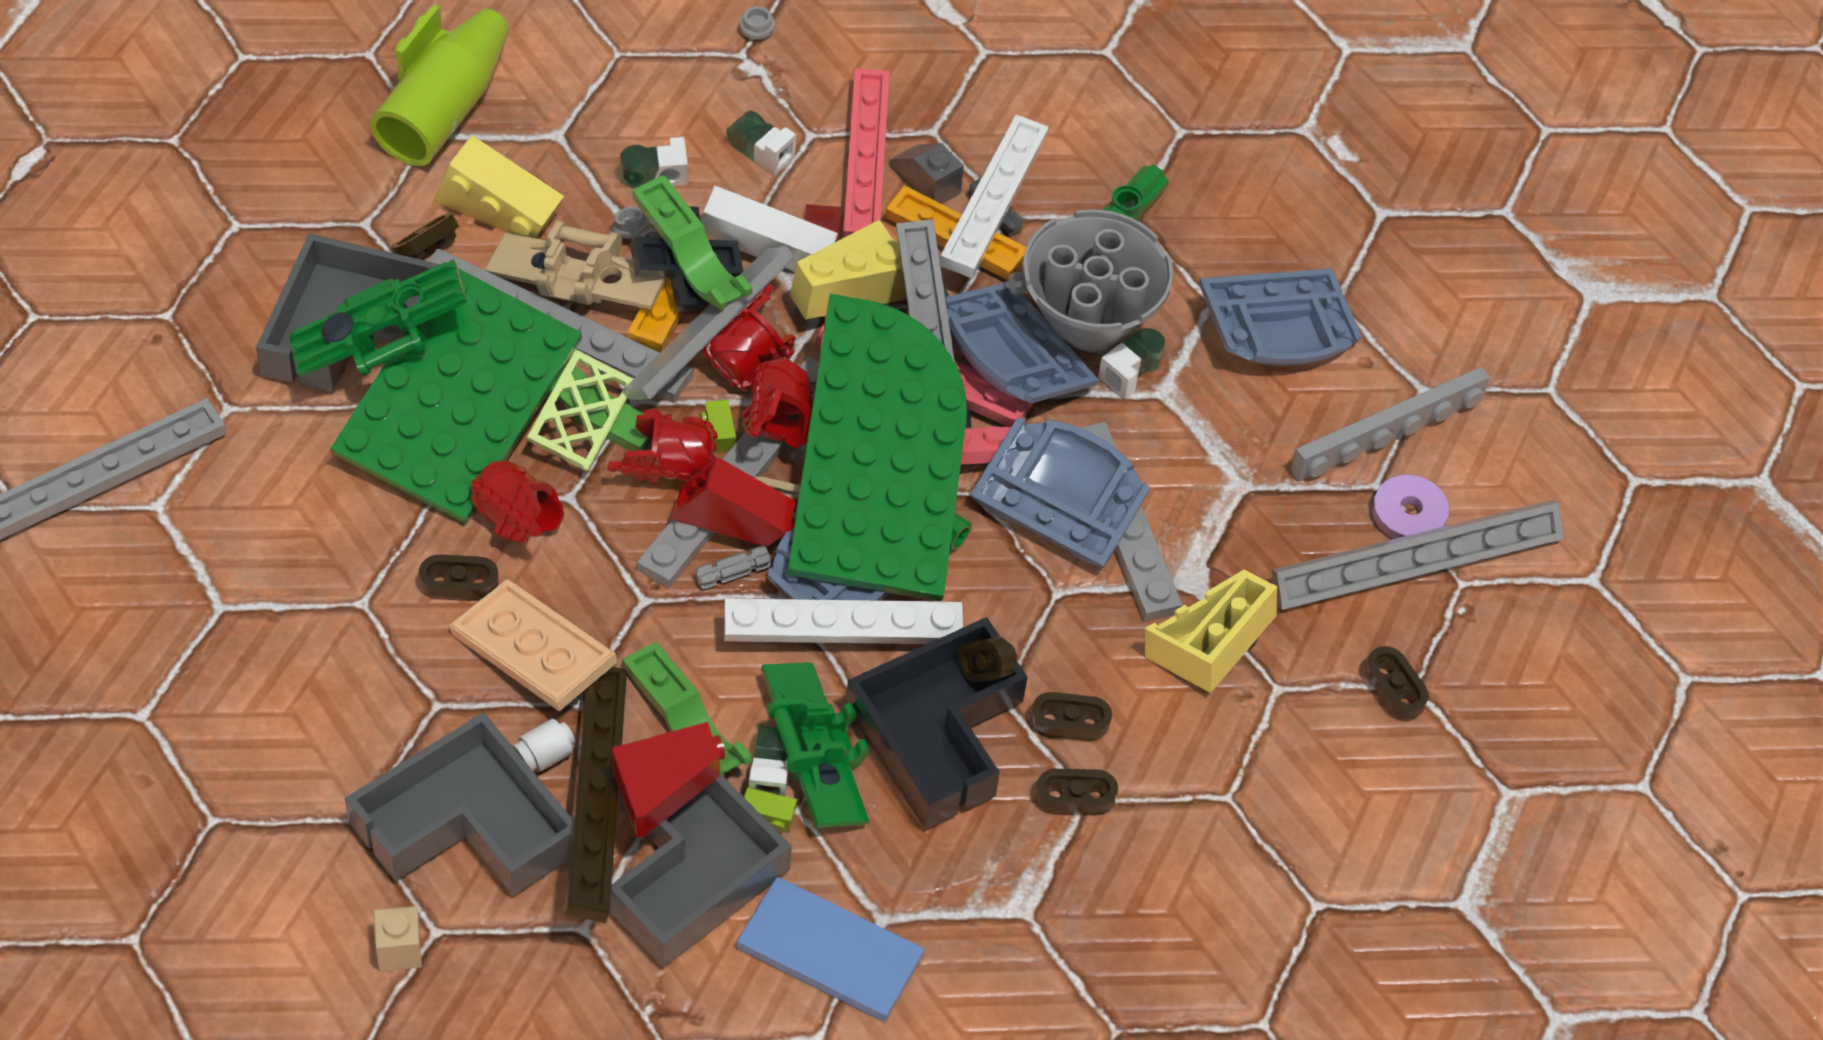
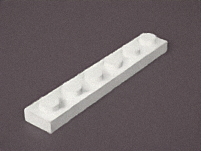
[940,115,1049,278]
[724,598,963,644]

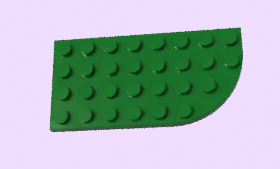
[787,293,967,602]

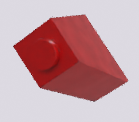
[670,457,796,547]
[612,721,726,838]

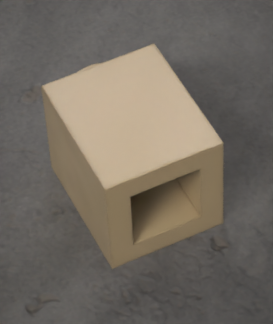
[374,906,422,971]

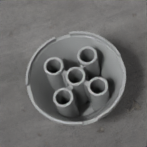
[1023,209,1173,355]

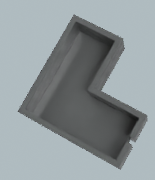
[256,233,440,392]
[345,712,572,896]
[610,774,792,968]

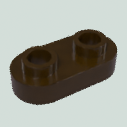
[390,212,459,259]
[419,555,499,598]
[958,636,1017,683]
[1365,646,1429,719]
[1031,692,1112,739]
[1036,768,1118,813]

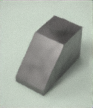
[889,143,964,204]

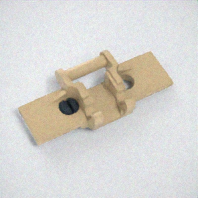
[485,221,667,310]

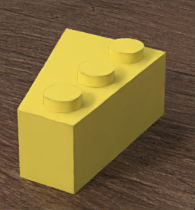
[433,135,564,239]
[790,220,905,320]
[1145,569,1277,693]

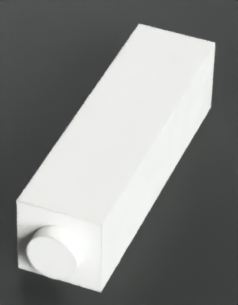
[701,186,838,272]

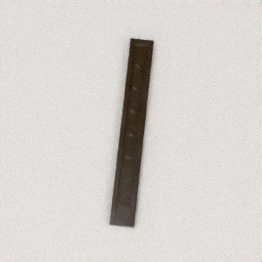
[564,666,627,923]

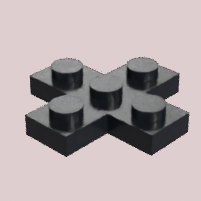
[630,206,743,312]

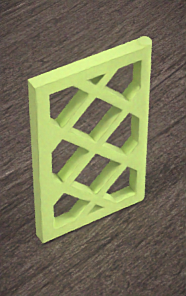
[526,349,634,471]

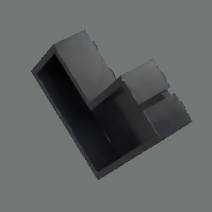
[846,617,1028,830]

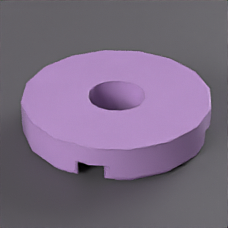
[1372,475,1449,539]

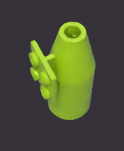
[370,4,509,166]

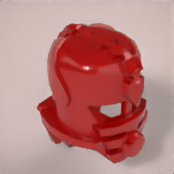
[703,284,796,390]
[741,358,814,449]
[607,409,718,485]
[471,460,565,543]

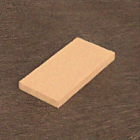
[449,579,617,711]

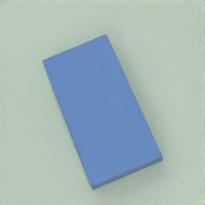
[737,876,925,1022]

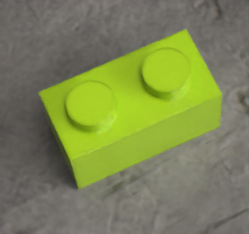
[701,399,736,454]
[744,787,797,834]

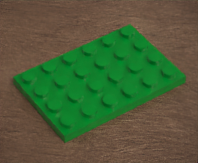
[330,268,582,525]

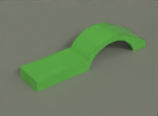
[632,175,753,310]
[549,361,652,451]
[622,641,752,777]

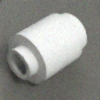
[512,719,575,773]

